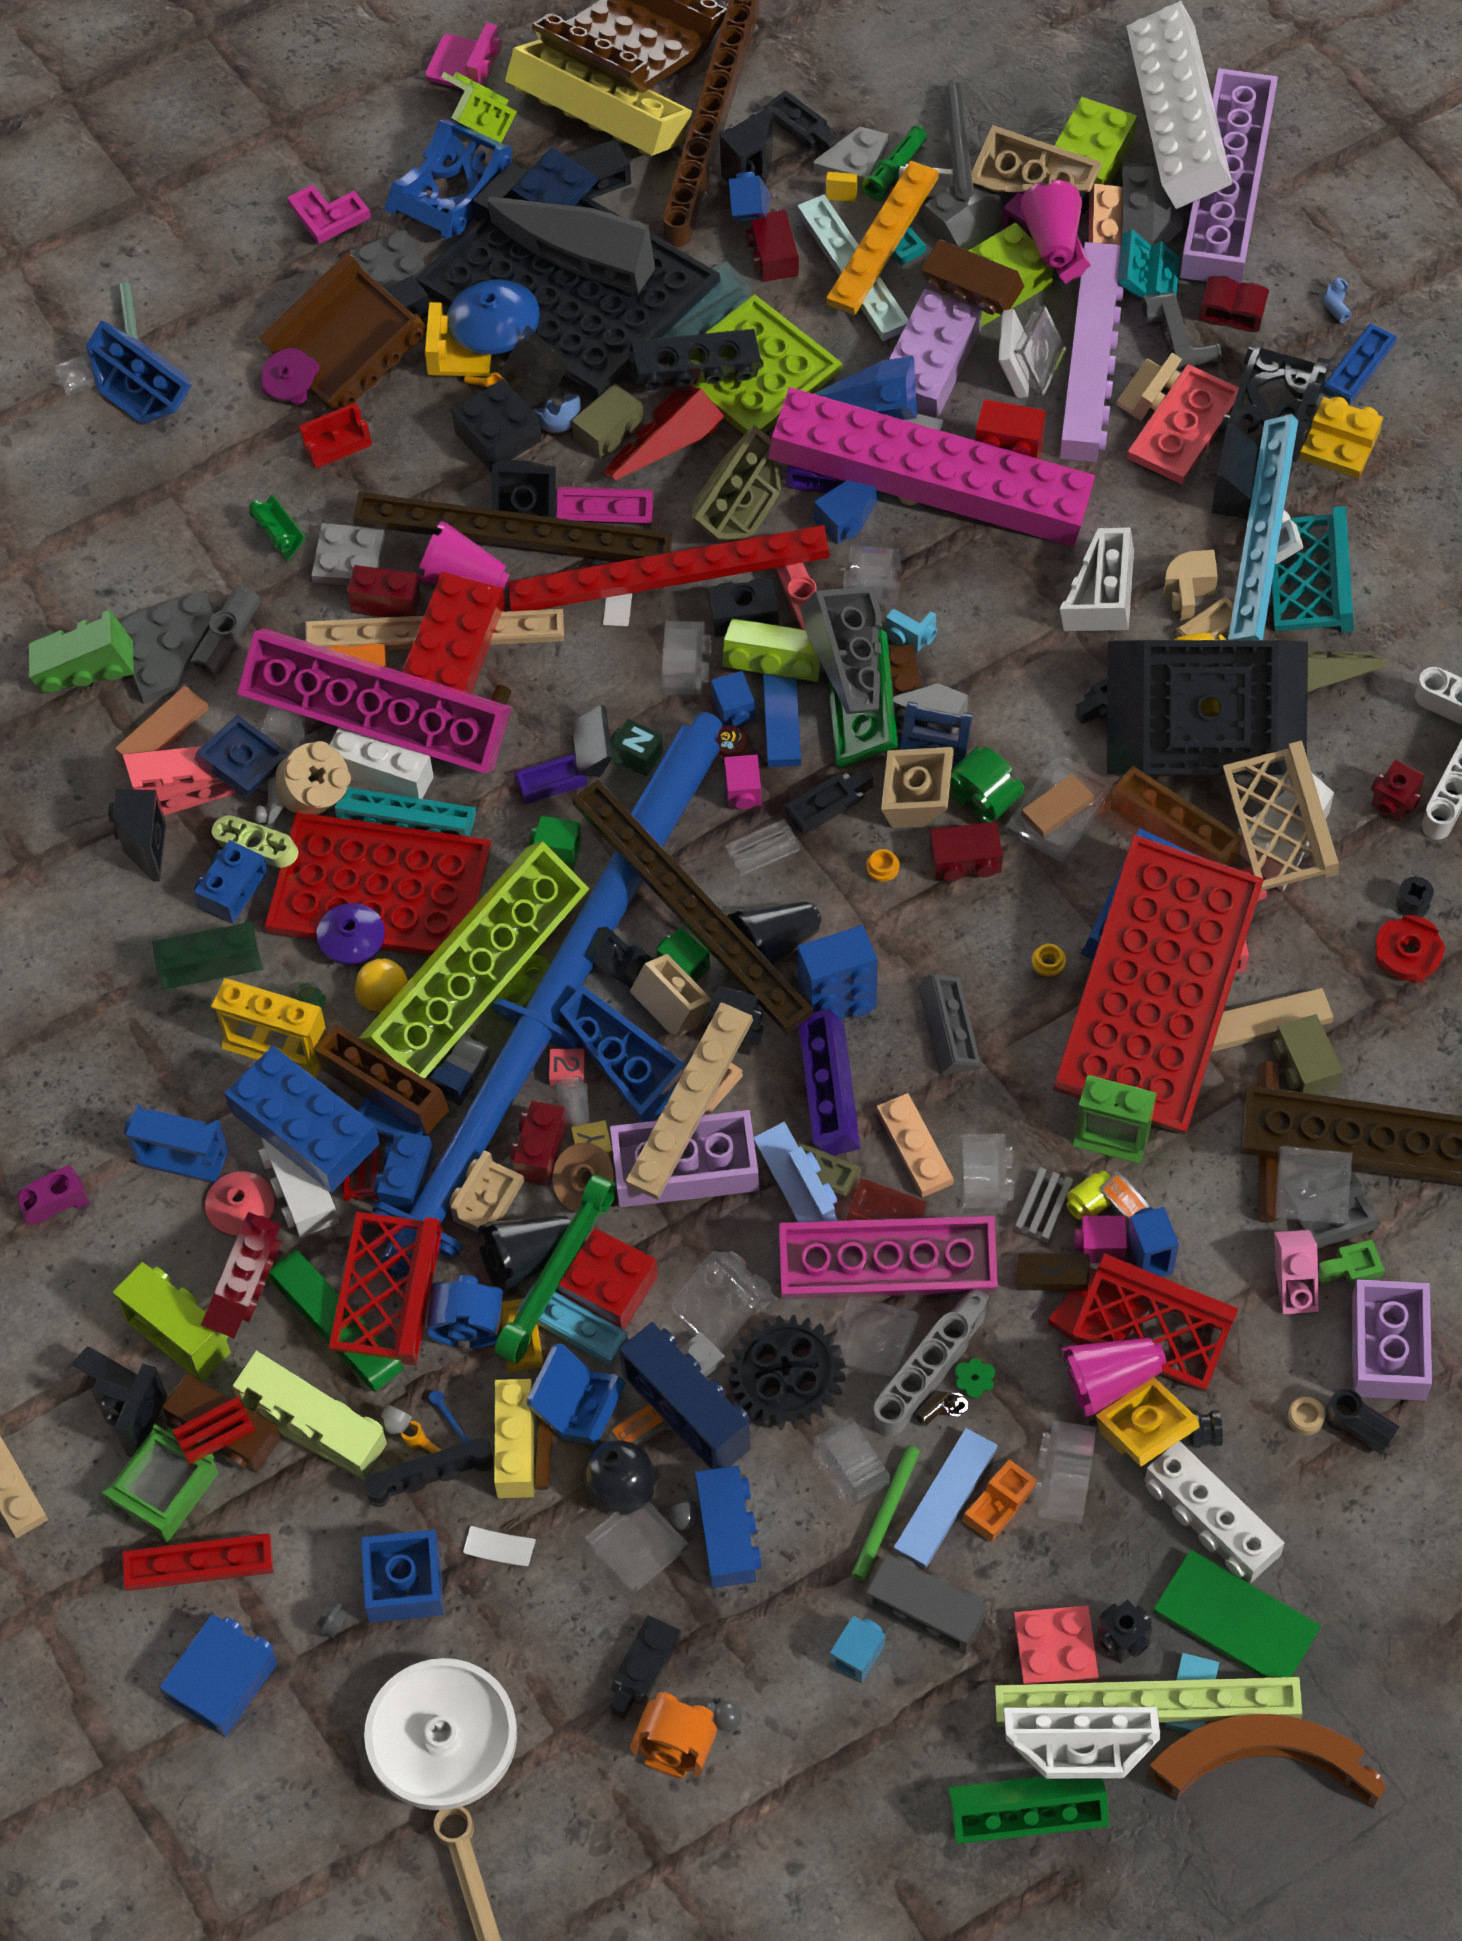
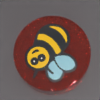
[715,725,747,758]

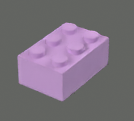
[1352,1279,1432,1401]

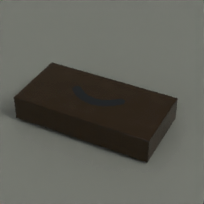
[1016,1254,1091,1291]

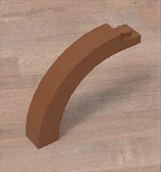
[1147,1714,1387,1809]

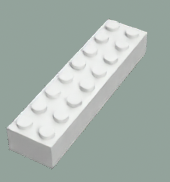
[1126,1,1233,209]

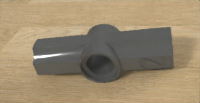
[190,585,261,678]

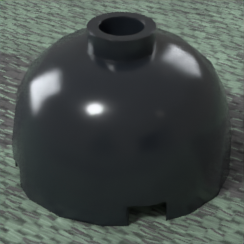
[583,1440,657,1515]

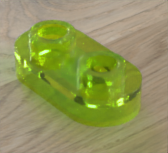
[496,955,549,1008]

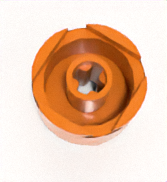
[630,1692,717,1778]

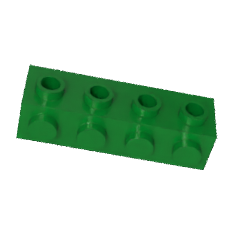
[948,1776,1109,1844]

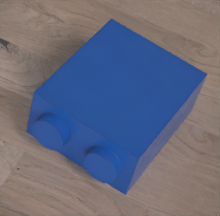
[159,1614,278,1738]

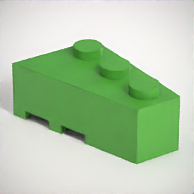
[29,609,134,693]

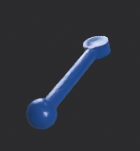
[429,1391,472,1443]

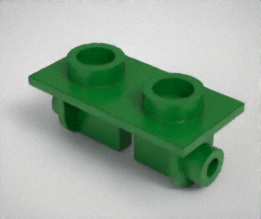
[249,494,306,561]

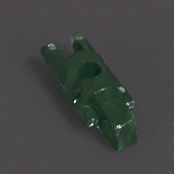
[290,982,326,1011]

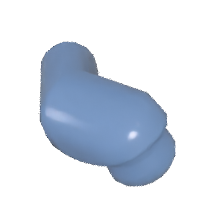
[1323,278,1352,323]

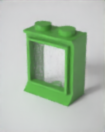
[1073,1075,1156,1164]
[101,1424,218,1543]

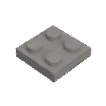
[311,523,386,586]

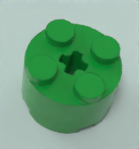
[949,745,1024,823]

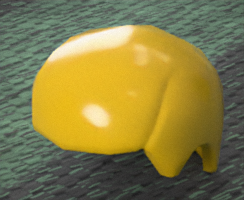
[354,958,408,1012]

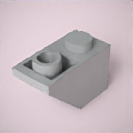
[893,683,968,734]

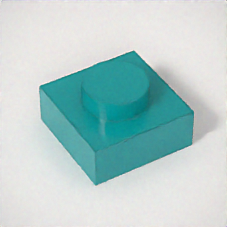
[891,227,926,266]

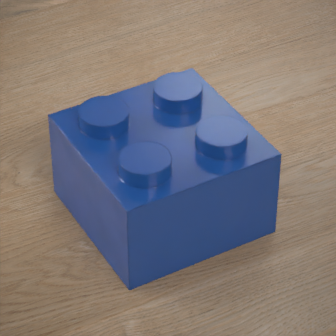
[361,1530,444,1623]

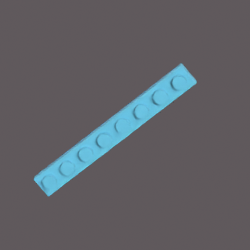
[1228,414,1298,640]

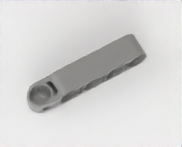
[873,1290,989,1437]

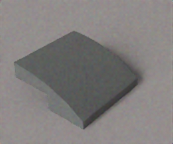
[1282,1167,1378,1250]

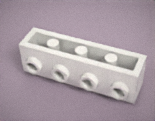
[1144,1441,1285,1584]

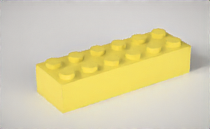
[505,39,692,156]

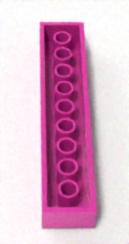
[768,387,1096,547]

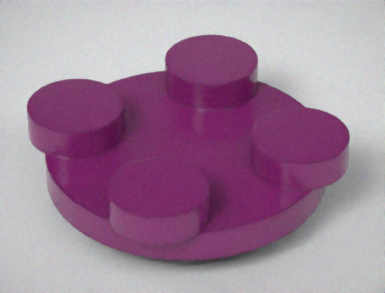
[261,348,319,405]

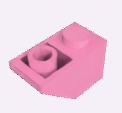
[1274,1230,1319,1314]

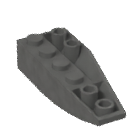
[487,197,655,294]

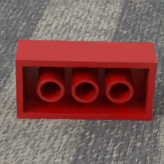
[402,571,505,694]

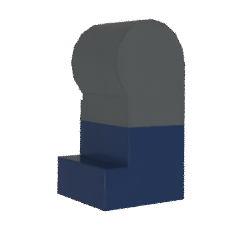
[431,1035,490,1106]

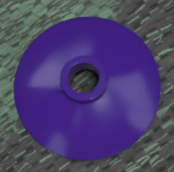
[317,903,385,964]

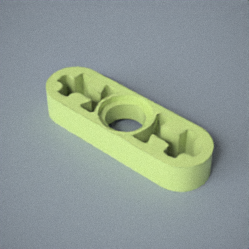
[212,815,298,868]

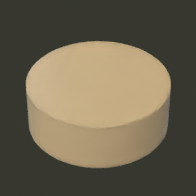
[1287,1397,1325,1435]

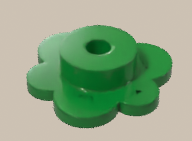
[955,1358,995,1399]

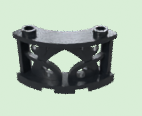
[1220,340,1331,463]

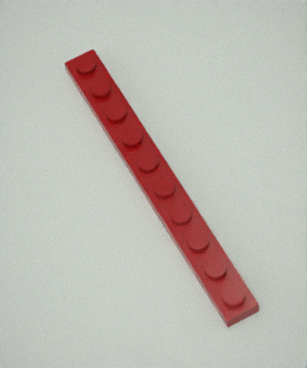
[508,525,830,611]

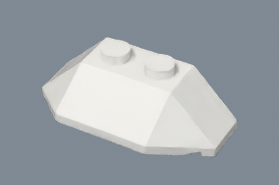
[1004,1707,1160,1779]

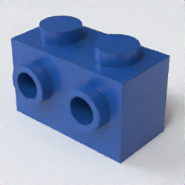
[194,840,268,924]
[374,1130,434,1214]

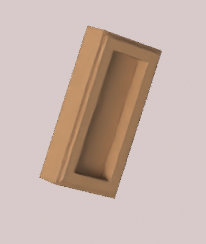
[1021,774,1094,838]

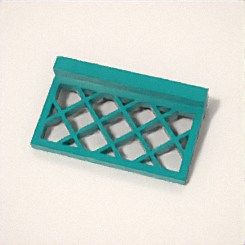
[1272,506,1354,632]

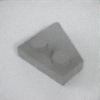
[814,127,888,184]

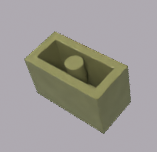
[571,383,644,460]
[1272,1014,1343,1095]

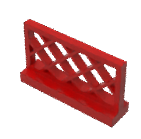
[329,1212,443,1366]
[1071,1253,1239,1392]

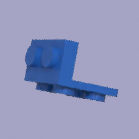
[527,1344,627,1445]

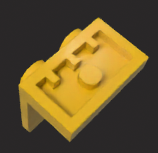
[425,303,491,376]

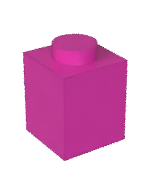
[724,754,762,809]
[1074,1216,1127,1263]

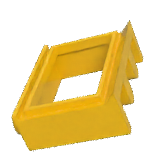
[211,978,327,1078]

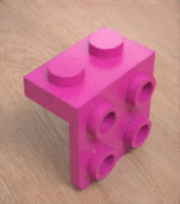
[426,23,502,88]

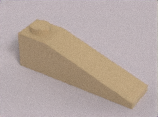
[972,125,1102,192]

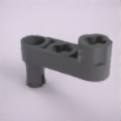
[1141,292,1222,371]

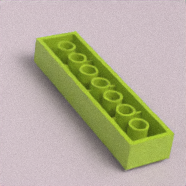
[359,841,589,1079]

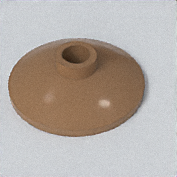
[552,1143,616,1212]

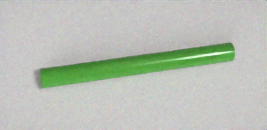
[851,1445,920,1581]

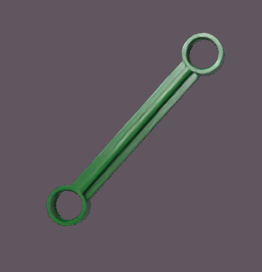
[495,1174,617,1364]

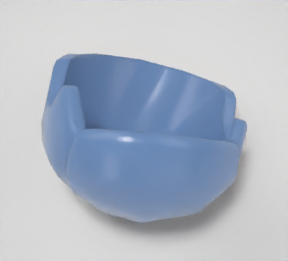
[533,394,581,433]

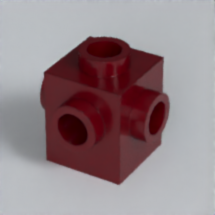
[1370,759,1425,821]

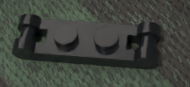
[364,1438,494,1507]

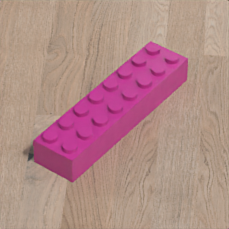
[237,629,512,774]

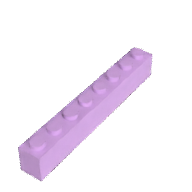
[1060,242,1123,462]

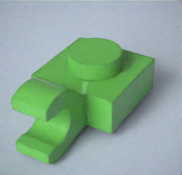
[1318,1240,1385,1285]

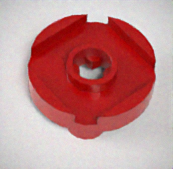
[1374,915,1445,983]

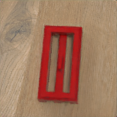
[343,1132,380,1201]
[172,1397,255,1465]

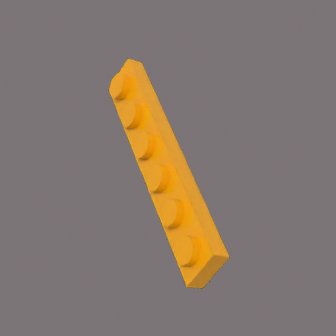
[827,161,939,315]

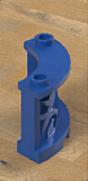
[384,119,513,239]

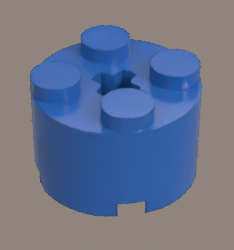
[427,1275,503,1348]

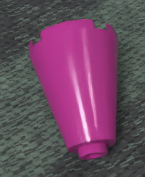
[1021,180,1082,267]
[418,521,510,591]
[1061,1338,1167,1417]

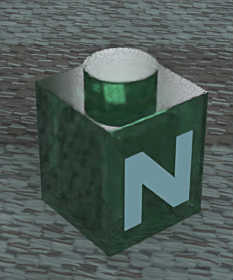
[610,719,663,777]

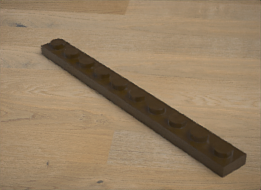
[352,492,673,561]
[572,779,813,1035]

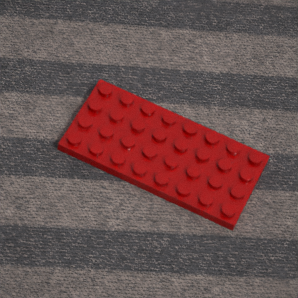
[1052,834,1264,1135]

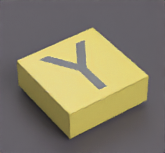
[571,1120,613,1157]

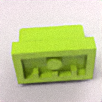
[441,72,517,143]

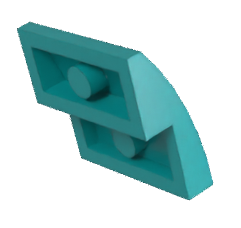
[1118,229,1180,298]

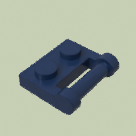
[900,701,973,769]

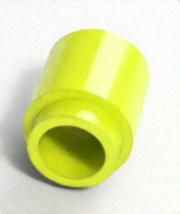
[1066,1171,1112,1220]

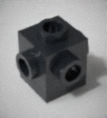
[1096,1599,1153,1664]

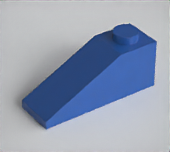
[814,480,882,545]

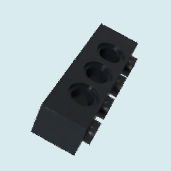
[628,329,761,391]

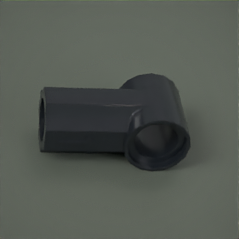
[1325,1388,1399,1454]

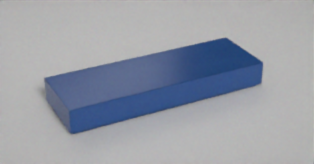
[1322,323,1397,405]

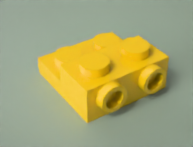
[1299,397,1383,479]
[1096,1377,1199,1466]

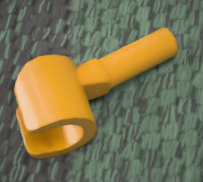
[464,372,505,388]
[401,1421,442,1453]

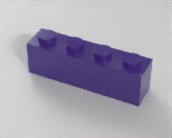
[799,1008,861,1156]

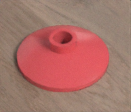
[205,1171,275,1236]

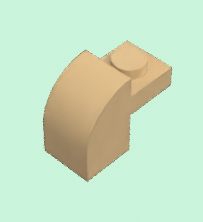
[1163,550,1218,624]

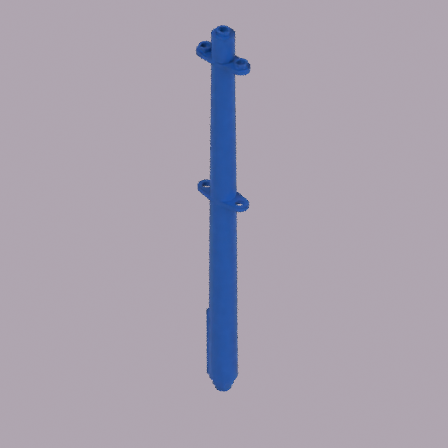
[372,712,722,1279]

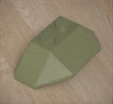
[692,425,781,540]

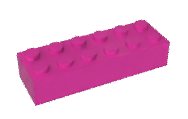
[779,1216,998,1299]

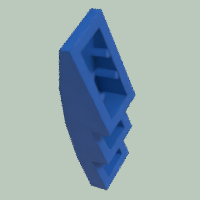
[763,673,801,767]

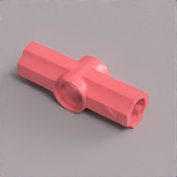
[774,563,817,630]

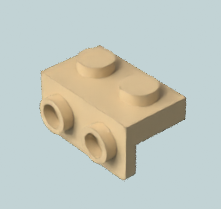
[1116,353,1182,421]
[449,1150,524,1233]

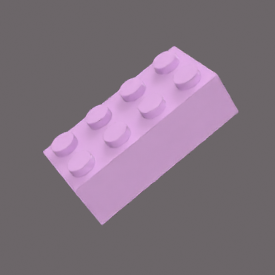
[889,289,982,418]
[610,1110,759,1208]

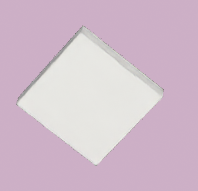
[998,309,1032,398]

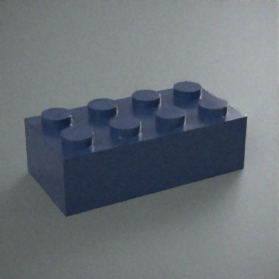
[619,1322,751,1469]

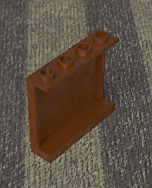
[259,252,427,411]

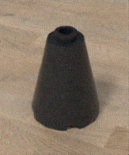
[727,901,822,965]
[478,1216,571,1291]

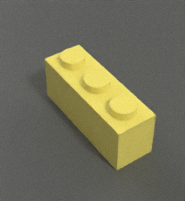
[494,1379,534,1498]

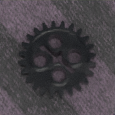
[728,1315,846,1430]

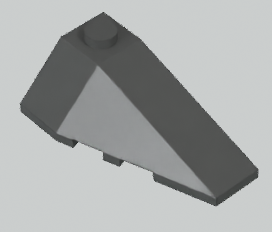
[923,184,1018,250]
[800,586,882,714]

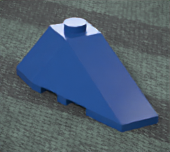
[814,356,917,420]

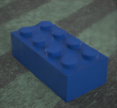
[224,1046,380,1193]

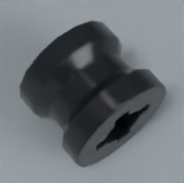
[1396,876,1434,917]
[1189,1410,1223,1448]

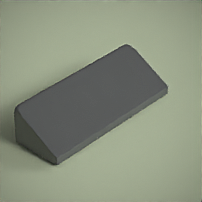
[919,974,982,1075]

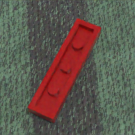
[123,1533,274,1591]

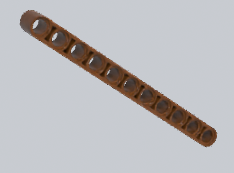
[663,0,759,247]

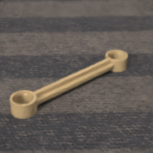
[434,1807,501,1941]

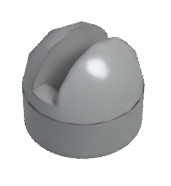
[380,1404,412,1434]

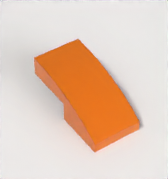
[962,1459,1039,1543]

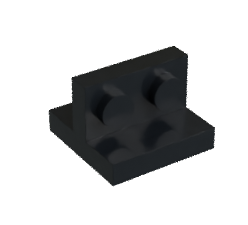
[92,1363,167,1457]

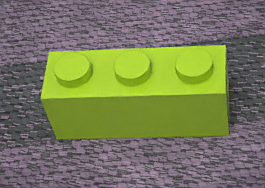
[722,619,823,682]

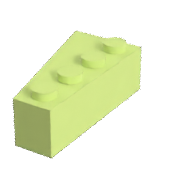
[233,1350,387,1480]

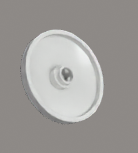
[364,1658,517,1810]

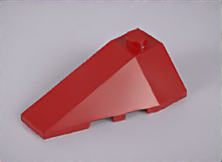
[602,386,725,480]

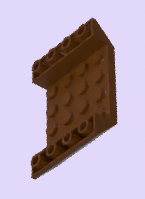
[532,0,727,93]

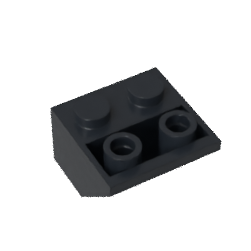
[720,107,773,184]

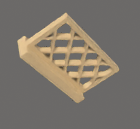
[1223,740,1339,891]

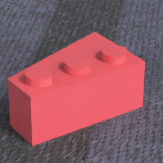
[123,746,238,815]

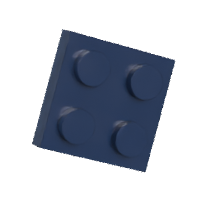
[512,147,598,206]
[194,715,289,798]

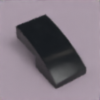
[585,927,653,988]

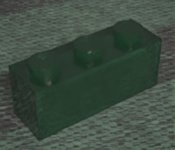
[152,921,263,990]

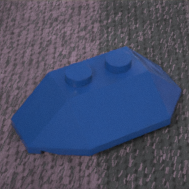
[85,320,192,425]

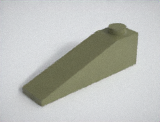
[1308,649,1387,691]

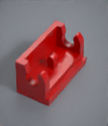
[299,402,373,469]

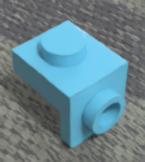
[885,608,938,654]

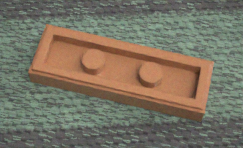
[115,685,209,760]

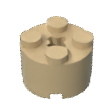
[274,741,351,815]

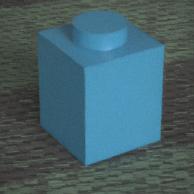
[830,1616,885,1683]

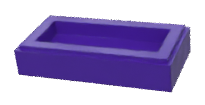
[514,754,588,805]

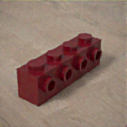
[201,1212,282,1339]

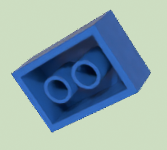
[797,925,878,1020]

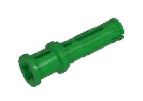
[861,125,928,200]

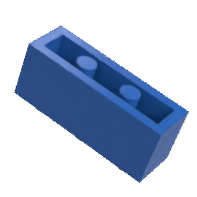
[695,1465,762,1588]

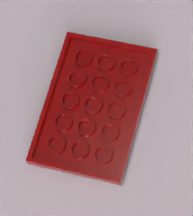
[265,812,492,957]

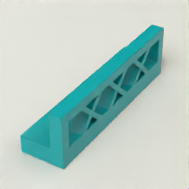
[335,787,477,837]

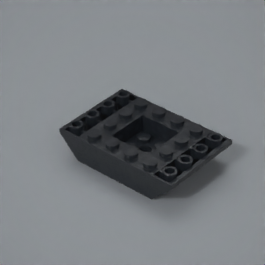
[1107,640,1308,775]

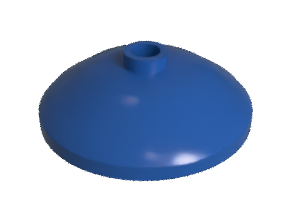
[447,280,540,354]

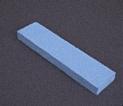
[893,1428,998,1570]

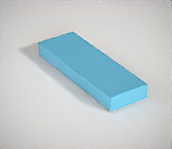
[517,1282,629,1366]

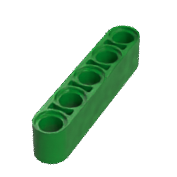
[268,1248,404,1393]

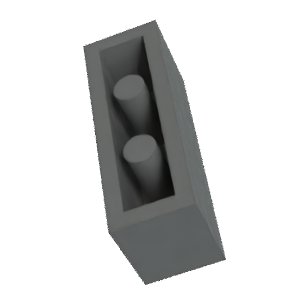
[866,1554,987,1655]

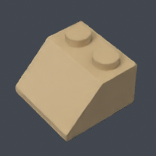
[881,747,953,828]

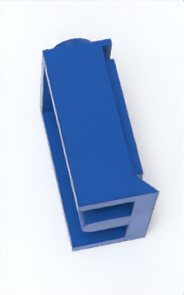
[124,1104,229,1184]

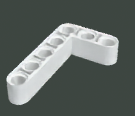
[1415,667,1462,840]

